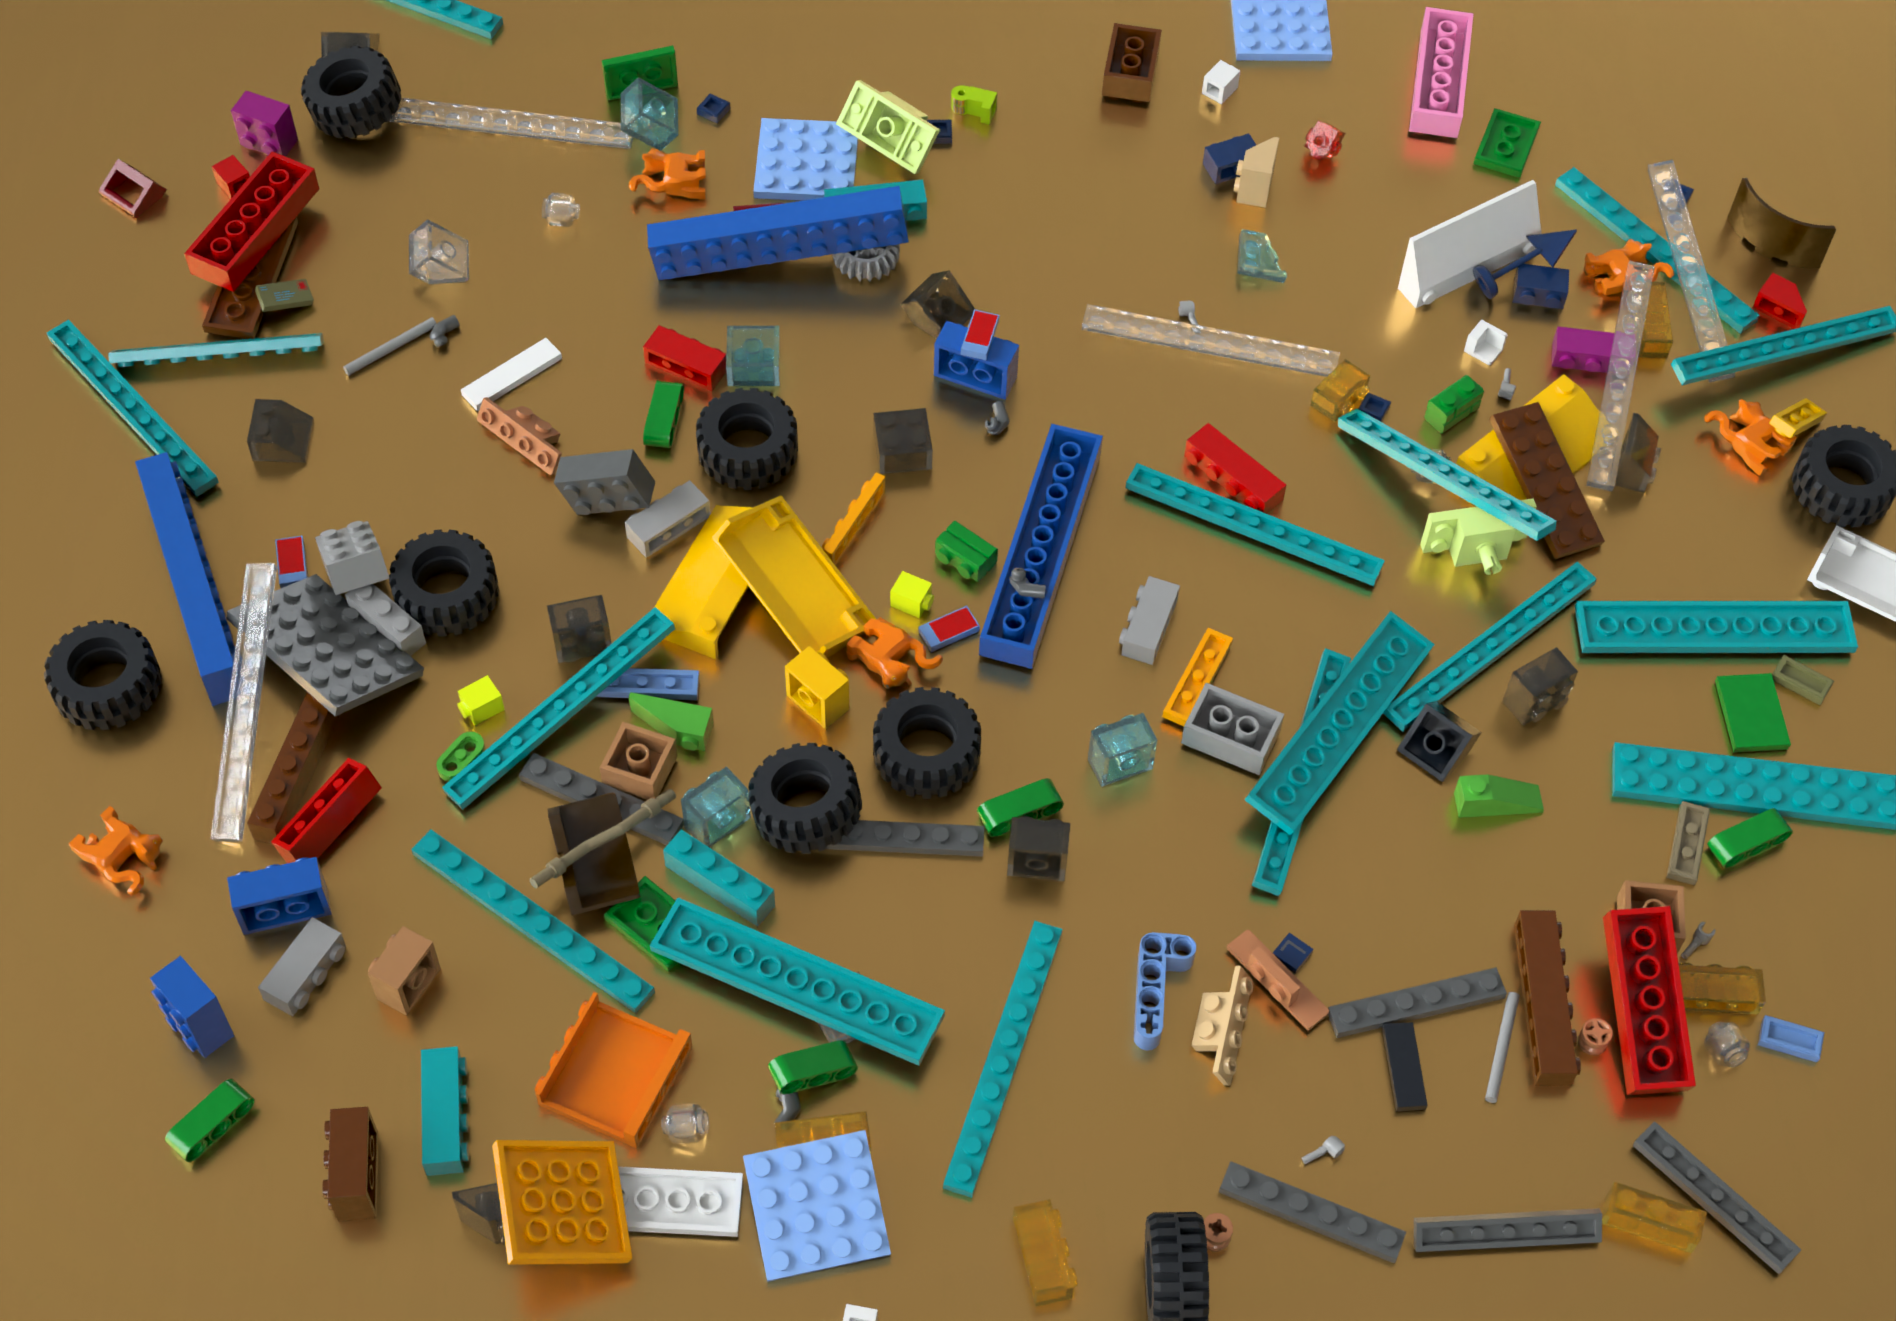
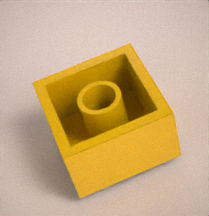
[785,646,850,730]

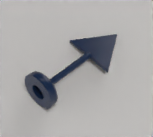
[1473,229,1577,299]

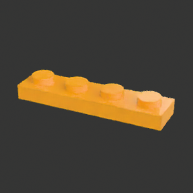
[821,472,885,565]
[1162,628,1233,726]

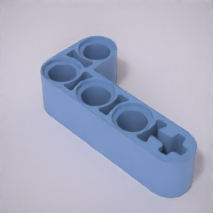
[1134,932,1197,1051]

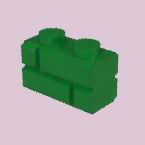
[1424,375,1484,434]
[935,520,998,582]

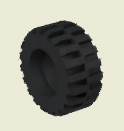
[301,46,402,139]
[696,387,798,490]
[1792,425,1896,528]
[389,529,499,636]
[44,620,161,730]
[873,687,981,799]
[748,743,862,854]
[1145,1212,1209,1321]

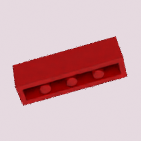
[1184,423,1286,514]
[271,758,382,863]

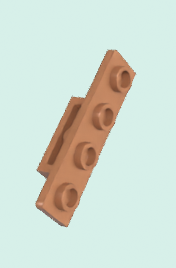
[477,397,562,475]
[1226,930,1329,1031]

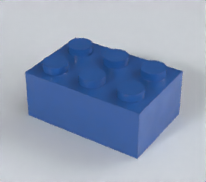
[934,321,1019,400]
[227,857,332,935]
[150,955,235,1058]

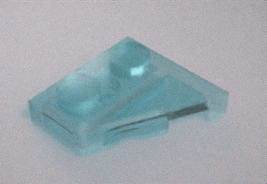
[1237,229,1287,283]

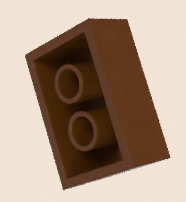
[1102,23,1162,102]
[322,1106,378,1221]

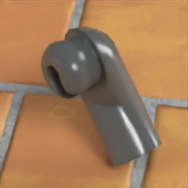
[430,315,460,347]
[985,401,1010,435]
[1010,568,1046,599]
[774,1088,801,1131]

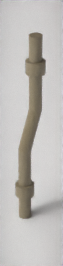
[530,789,676,888]

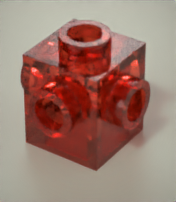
[1304,120,1346,161]

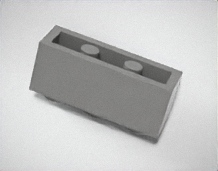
[625,480,711,558]
[1119,576,1180,665]
[345,584,426,656]
[258,917,346,1016]

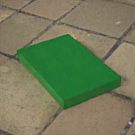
[602,45,678,101]
[1473,108,1541,178]
[1715,673,1791,753]
[604,876,678,972]

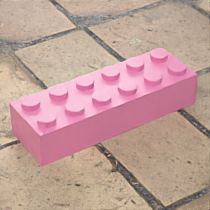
[1409,7,1473,138]

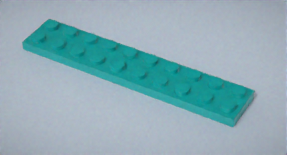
[1575,601,1858,653]
[1244,611,1435,835]
[1612,742,1896,830]
[650,898,945,1066]

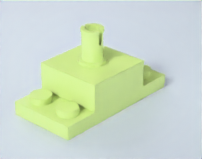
[836,80,940,174]
[1420,498,1537,575]

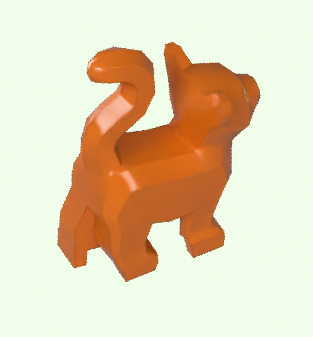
[629,148,706,199]
[1584,239,1674,296]
[1704,399,1797,476]
[846,617,943,688]
[68,806,163,896]

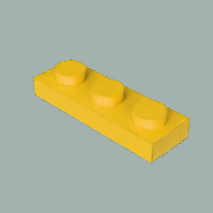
[1769,398,1827,438]

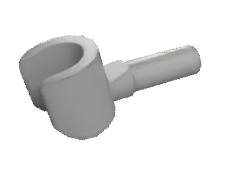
[1178,301,1201,334]
[1498,368,1516,400]
[1681,922,1715,959]
[1301,1136,1345,1164]

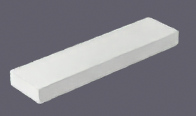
[461,338,562,411]

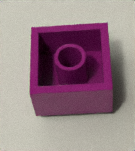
[231,91,298,157]

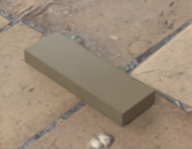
[1666,801,1710,885]

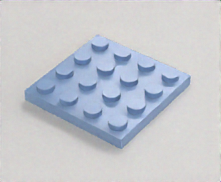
[1231,0,1332,61]
[753,118,858,201]
[743,1130,891,1282]

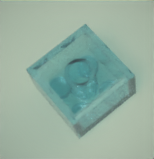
[621,77,678,151]
[726,326,780,386]
[1088,713,1157,787]
[681,766,751,848]

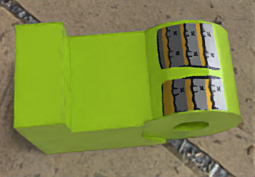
[951,85,997,125]

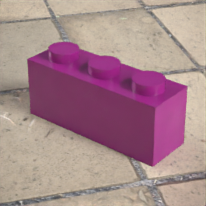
[1552,326,1635,375]

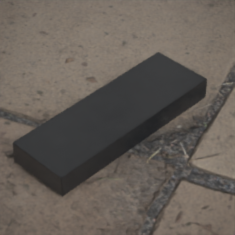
[1382,1022,1428,1112]

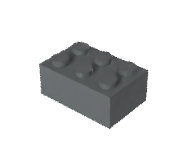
[554,449,656,515]

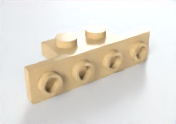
[1191,966,1253,1085]

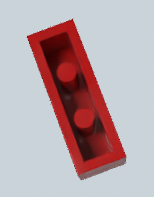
[643,325,728,392]

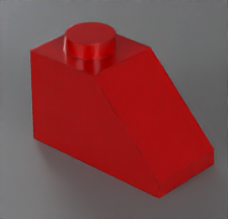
[1752,273,1807,329]

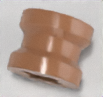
[1578,1018,1613,1055]
[1204,1213,1233,1252]

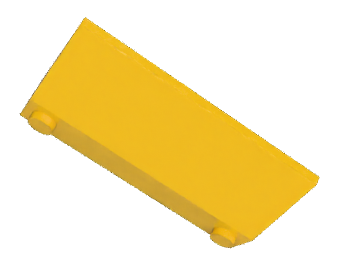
[1456,374,1617,500]
[712,496,876,659]
[654,505,753,660]

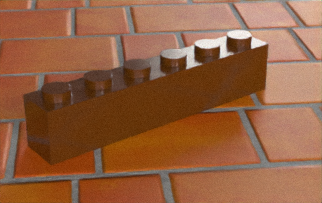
[247,692,340,844]
[1515,910,1581,1086]

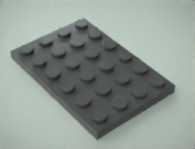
[226,574,424,716]

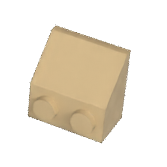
[1233,137,1279,208]

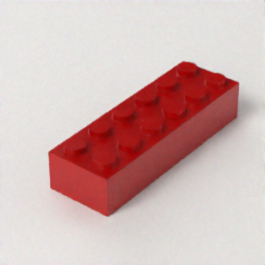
[184,151,319,292]
[1603,906,1696,1095]

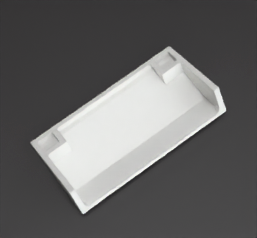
[1398,180,1541,308]
[1807,526,1896,621]

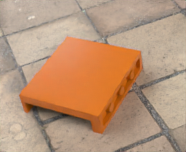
[535,992,692,1149]

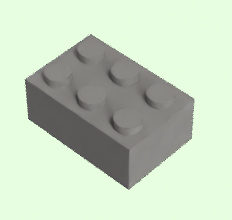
[315,521,389,595]
[1181,683,1284,775]

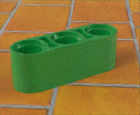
[643,380,684,448]
[977,778,1064,837]
[1707,808,1793,868]
[768,1040,858,1095]
[165,1078,255,1162]

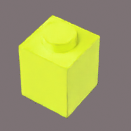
[890,571,934,619]
[457,675,505,725]

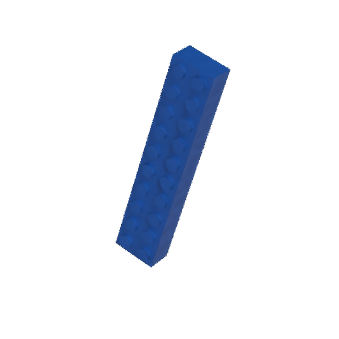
[647,186,909,280]
[979,423,1103,669]
[135,452,247,706]

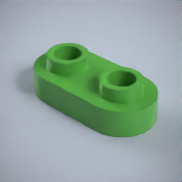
[436,732,485,782]

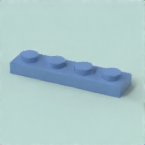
[596,668,700,700]

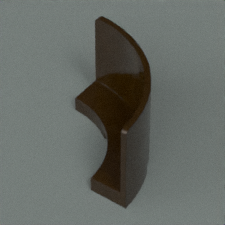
[1728,178,1836,268]
[548,792,641,915]

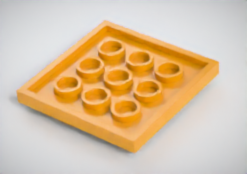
[492,1140,632,1265]

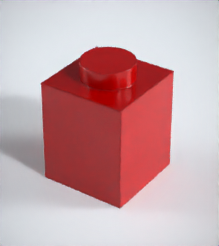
[212,155,250,199]

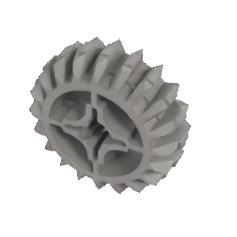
[832,244,900,282]

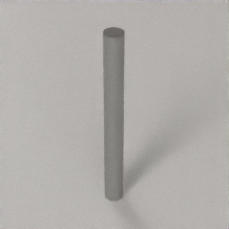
[343,317,437,376]
[1485,992,1520,1103]

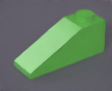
[629,692,714,751]
[1454,774,1544,818]

